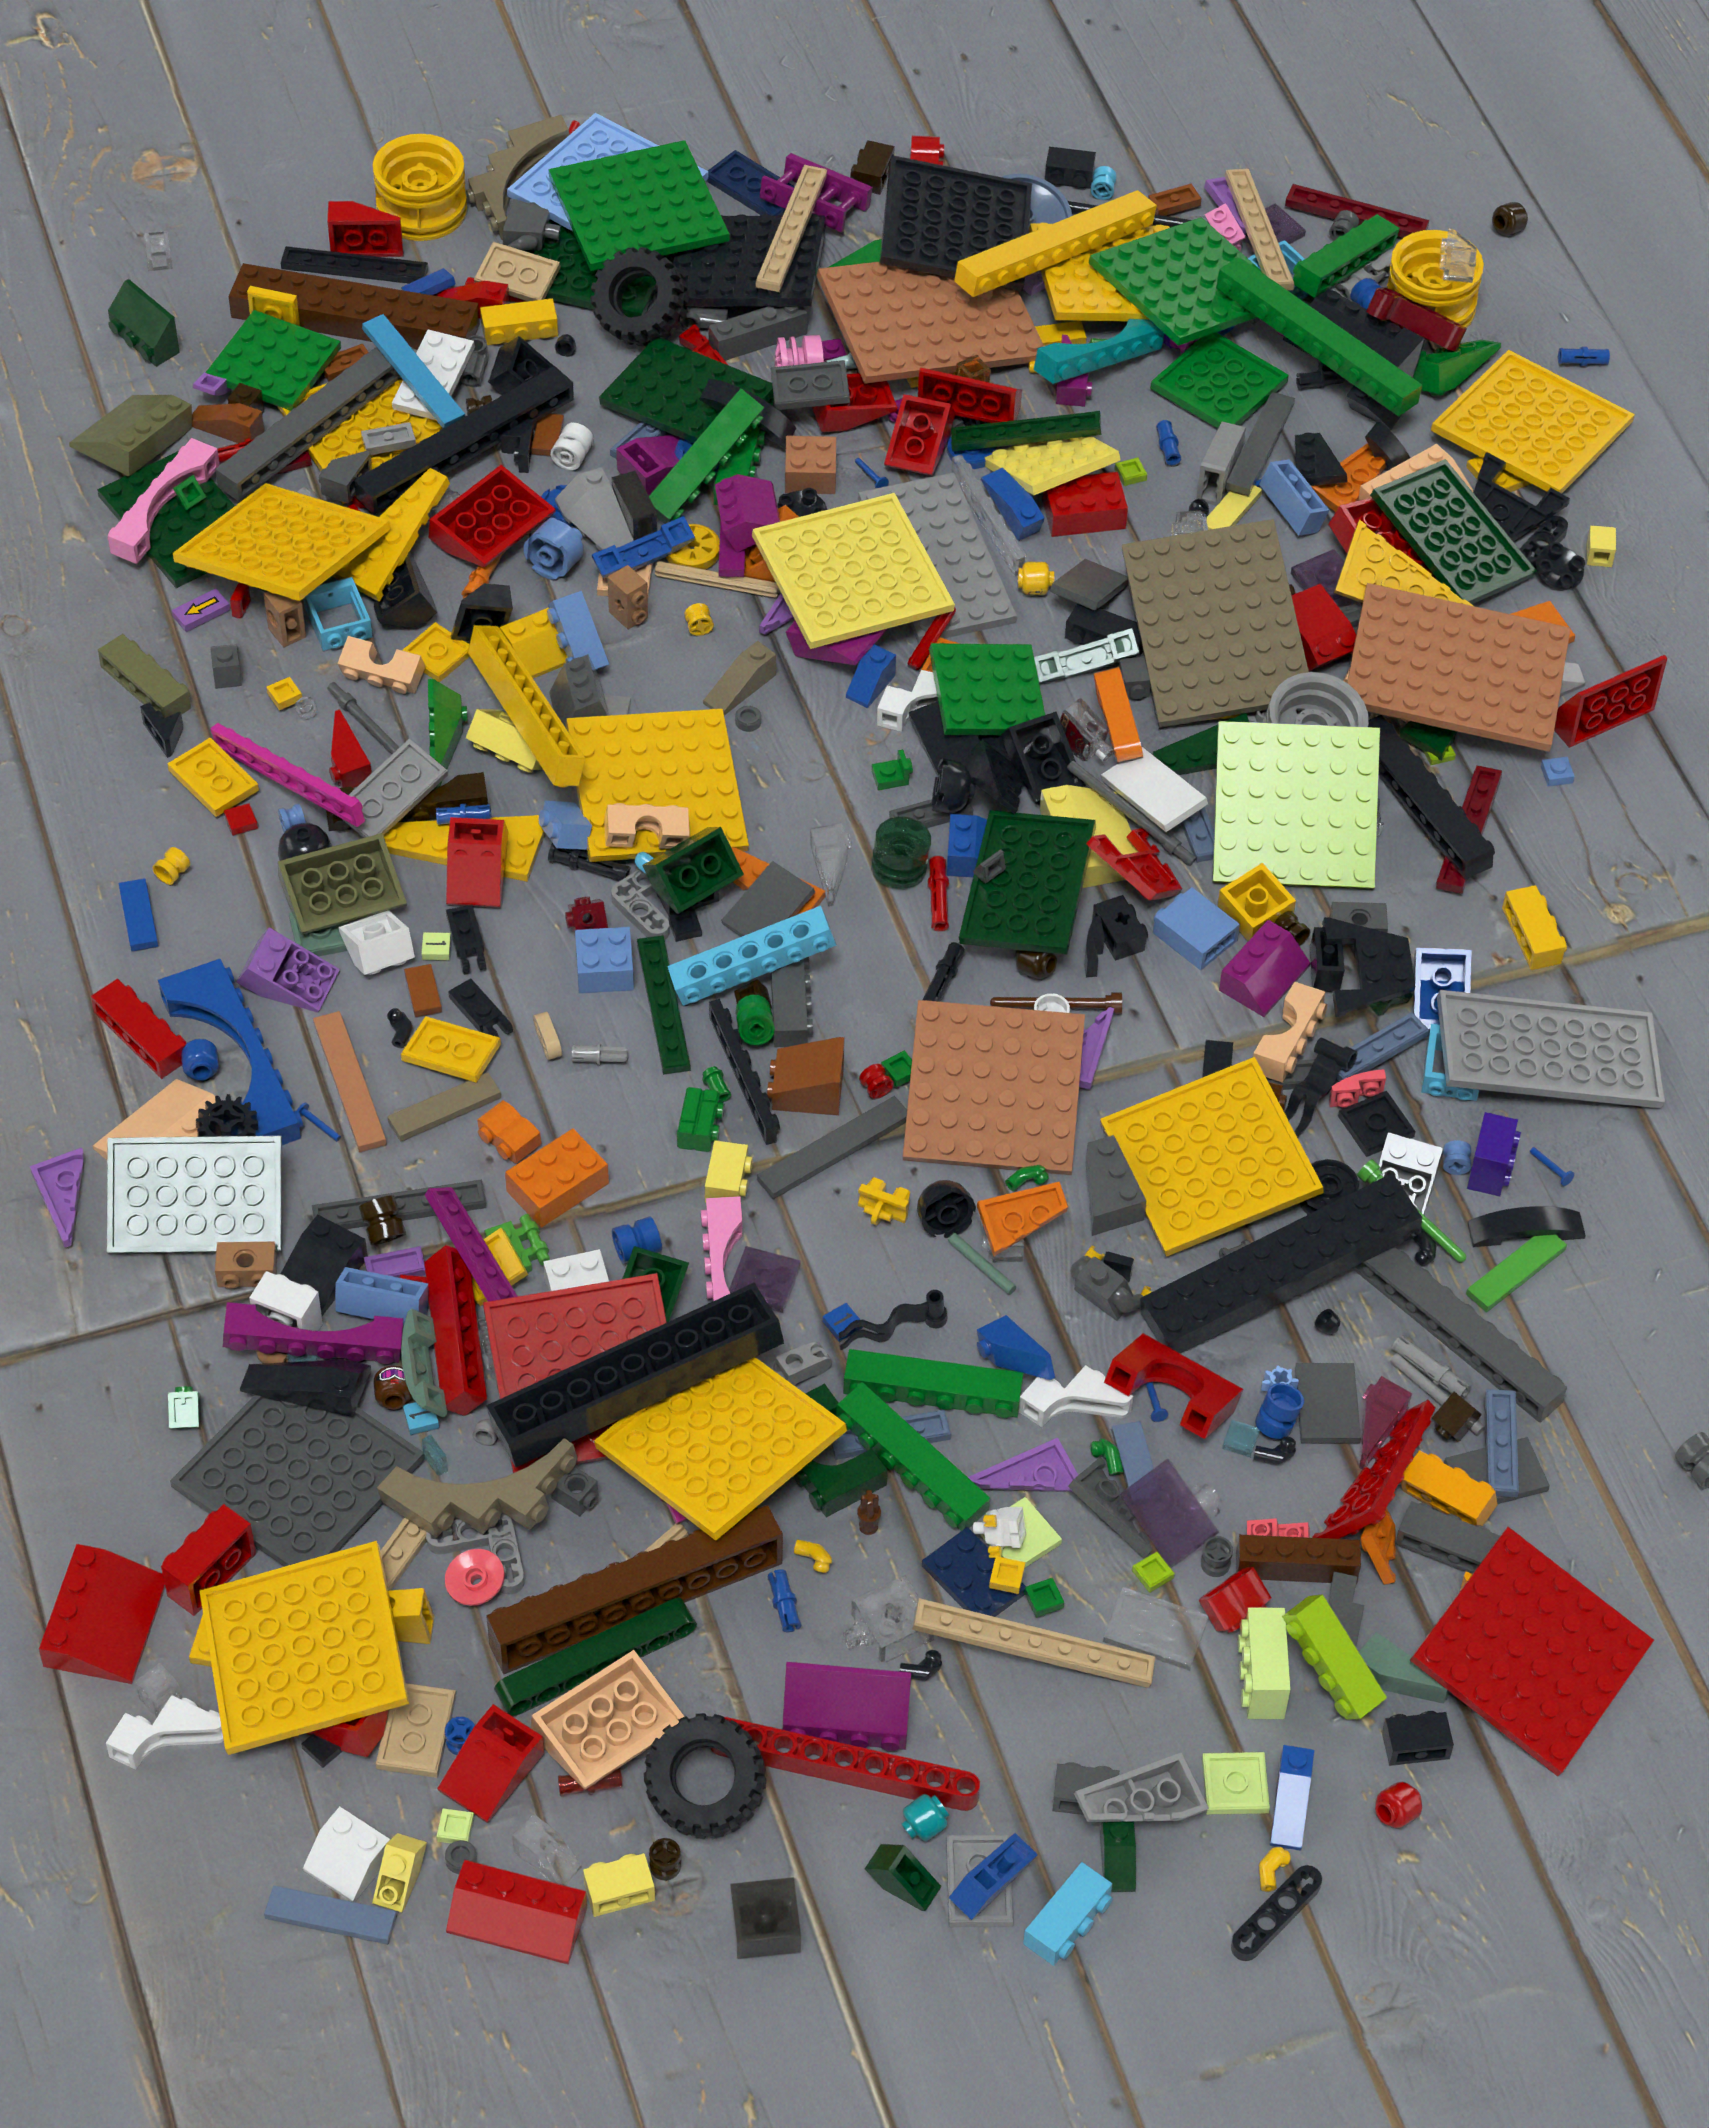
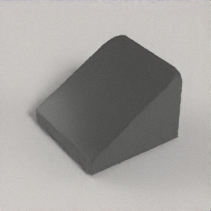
[973,849,1006,883]

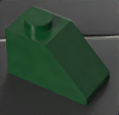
[1100,1821,1136,1892]
[865,1844,942,1911]

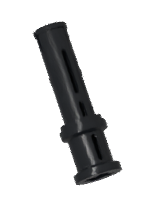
[548,842,631,881]

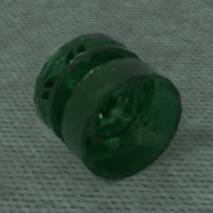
[871,816,931,889]

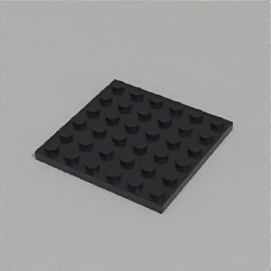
[879,155,1032,291]
[673,214,826,306]

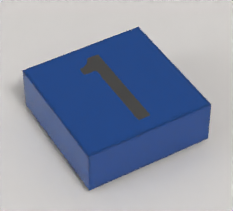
[822,1303,863,1342]

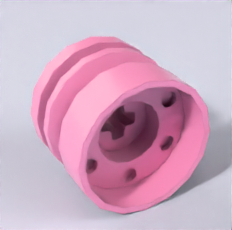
[775,335,824,367]

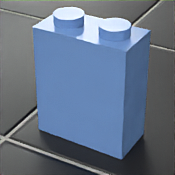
[1153,887,1240,970]

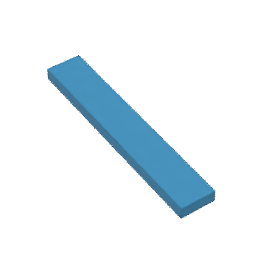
[362,314,465,428]

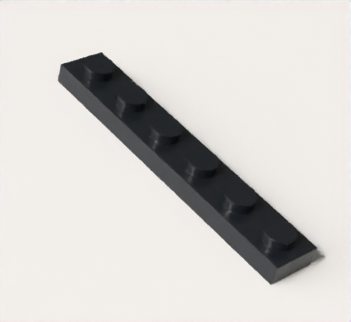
[709,999,780,1145]

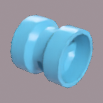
[1091,166,1117,200]

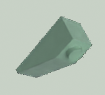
[1359,1632,1449,1704]

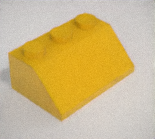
[500,608,567,679]

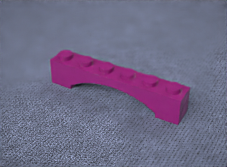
[222,1302,403,1364]

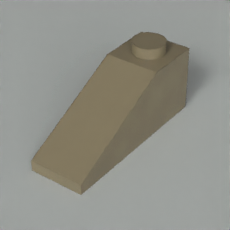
[703,641,776,716]

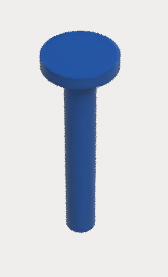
[855,458,889,488]
[297,1102,341,1142]
[1530,1147,1574,1186]
[1145,1382,1168,1422]

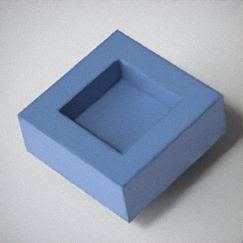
[1541,757,1575,786]

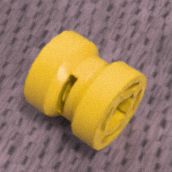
[152,847,191,885]

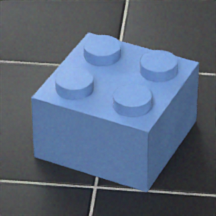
[575,927,634,993]

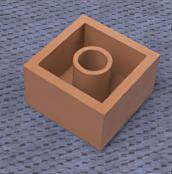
[785,436,836,494]

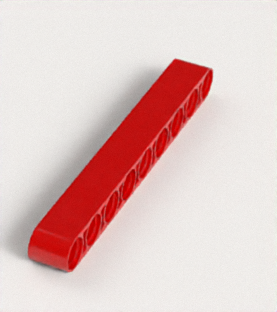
[710,1717,980,1811]

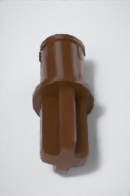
[857,1490,881,1535]

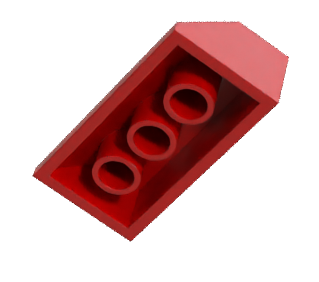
[918,367,1022,423]
[446,1860,587,1964]

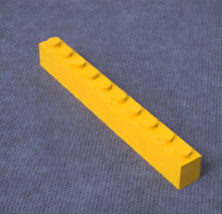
[954,190,1157,297]
[468,625,585,788]

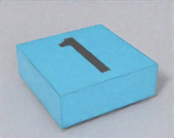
[403,1402,439,1435]

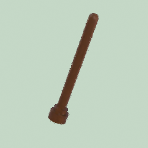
[990,992,1122,1014]

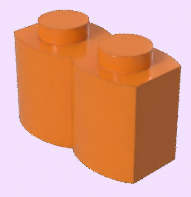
[477,1100,542,1163]

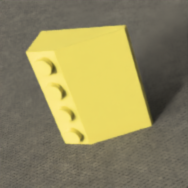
[1040,785,1139,888]

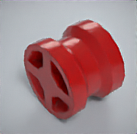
[859,1064,894,1099]

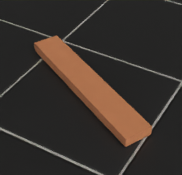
[313,1011,386,1152]

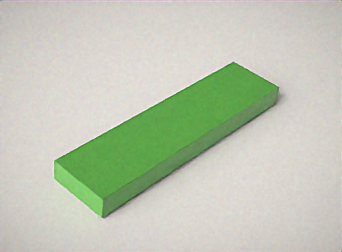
[1466,1235,1567,1312]

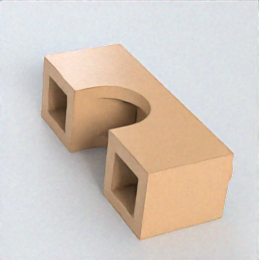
[337,636,425,694]
[604,803,689,849]

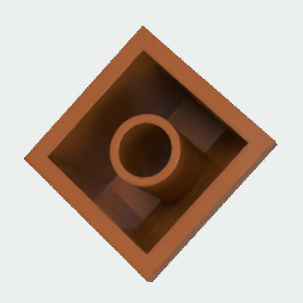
[767,1037,845,1116]

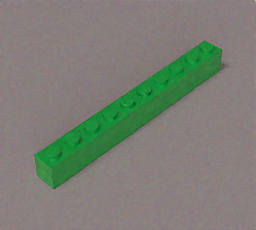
[1216,257,1422,416]

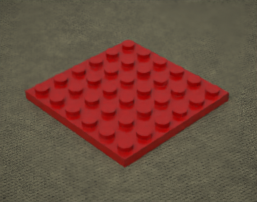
[483,1273,666,1473]
[1410,1527,1654,1776]

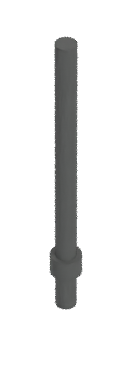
[327,682,399,754]
[1067,760,1196,866]

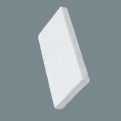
[1101,747,1208,832]

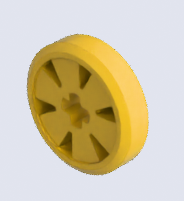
[666,524,720,569]

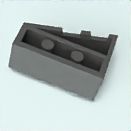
[1086,1135,1147,1236]

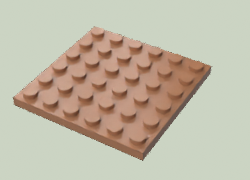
[903,1000,1085,1175]

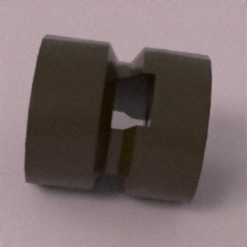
[359,1195,406,1246]

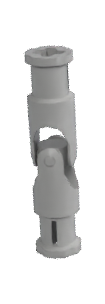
[1335,249,1394,300]

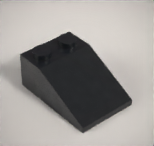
[1001,712,1085,802]
[280,1214,368,1316]

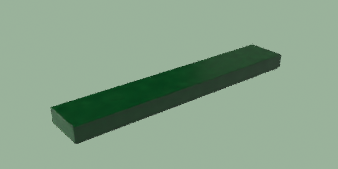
[951,411,1102,452]
[637,935,691,1075]

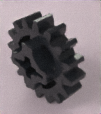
[196,1094,258,1137]

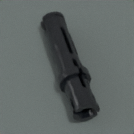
[922,942,965,1002]

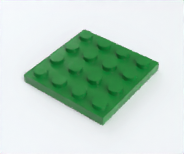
[205,310,341,411]
[1150,332,1289,428]
[929,643,1045,735]

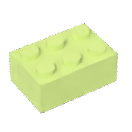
[1238,1608,1290,1719]

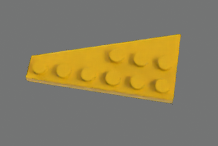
[332,468,450,602]
[1334,520,1473,606]
[383,815,545,882]

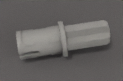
[572,1043,628,1065]

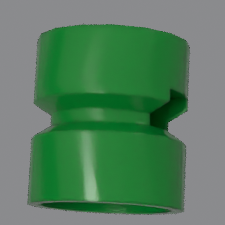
[735,995,775,1045]

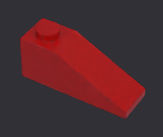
[437,281,510,319]
[329,709,372,788]

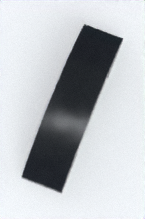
[699,379,796,449]
[1468,1206,1586,1247]

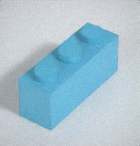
[1023,1862,1113,1966]

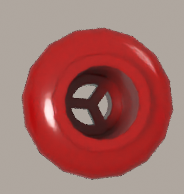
[1375,1782,1422,1828]

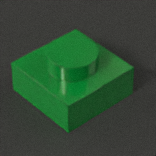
[881,1050,912,1088]
[1024,1577,1064,1618]

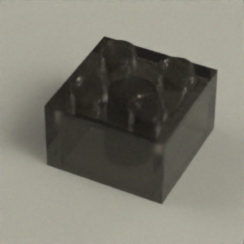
[730,1877,801,1959]

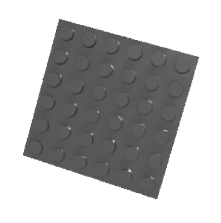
[170,1360,425,1567]

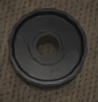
[1300,1159,1359,1215]

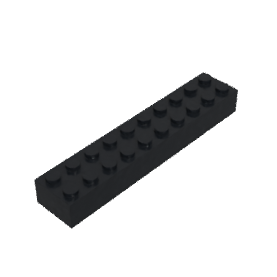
[1140,1173,1422,1353]
[486,1283,784,1467]

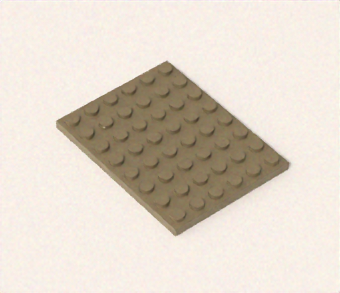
[1122,519,1309,727]

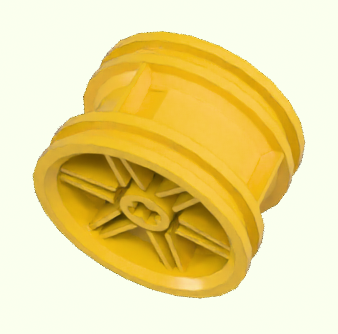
[372,134,467,241]
[1387,230,1484,338]

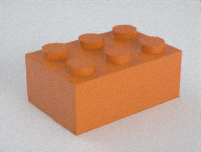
[505,1128,609,1228]

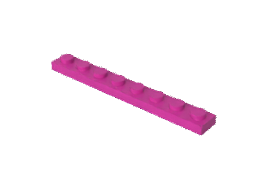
[210,723,365,827]

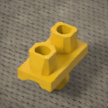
[858,1177,910,1226]

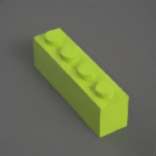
[1282,1594,1387,1720]

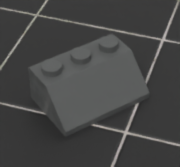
[549,654,609,728]

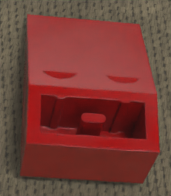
[446,817,508,908]
[437,1704,544,1823]

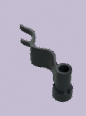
[1284,1037,1358,1138]
[839,1290,948,1350]

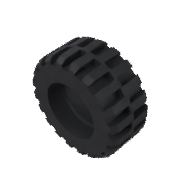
[590,247,689,346]
[644,1713,767,1839]

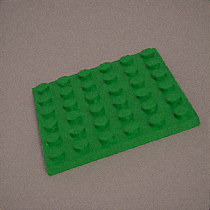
[548,140,730,271]
[1088,217,1262,346]

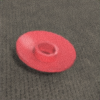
[445,1549,505,1606]

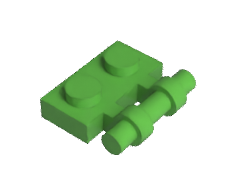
[484,1214,550,1273]

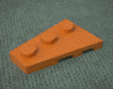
[977,1181,1068,1256]

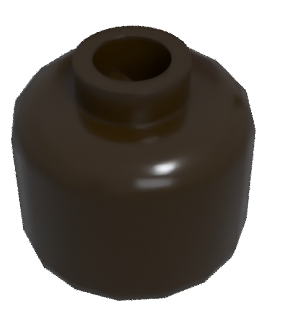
[1492,202,1528,236]
[1015,950,1057,980]

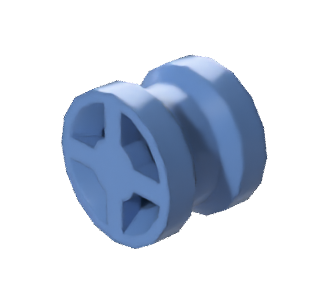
[278,804,306,832]
[1443,1140,1471,1175]

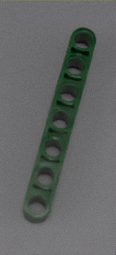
[494,1598,697,1716]

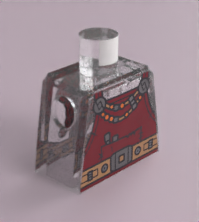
[1060,698,1114,762]

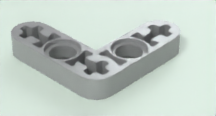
[611,869,670,940]
[426,1513,524,1594]

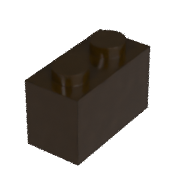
[850,140,895,195]

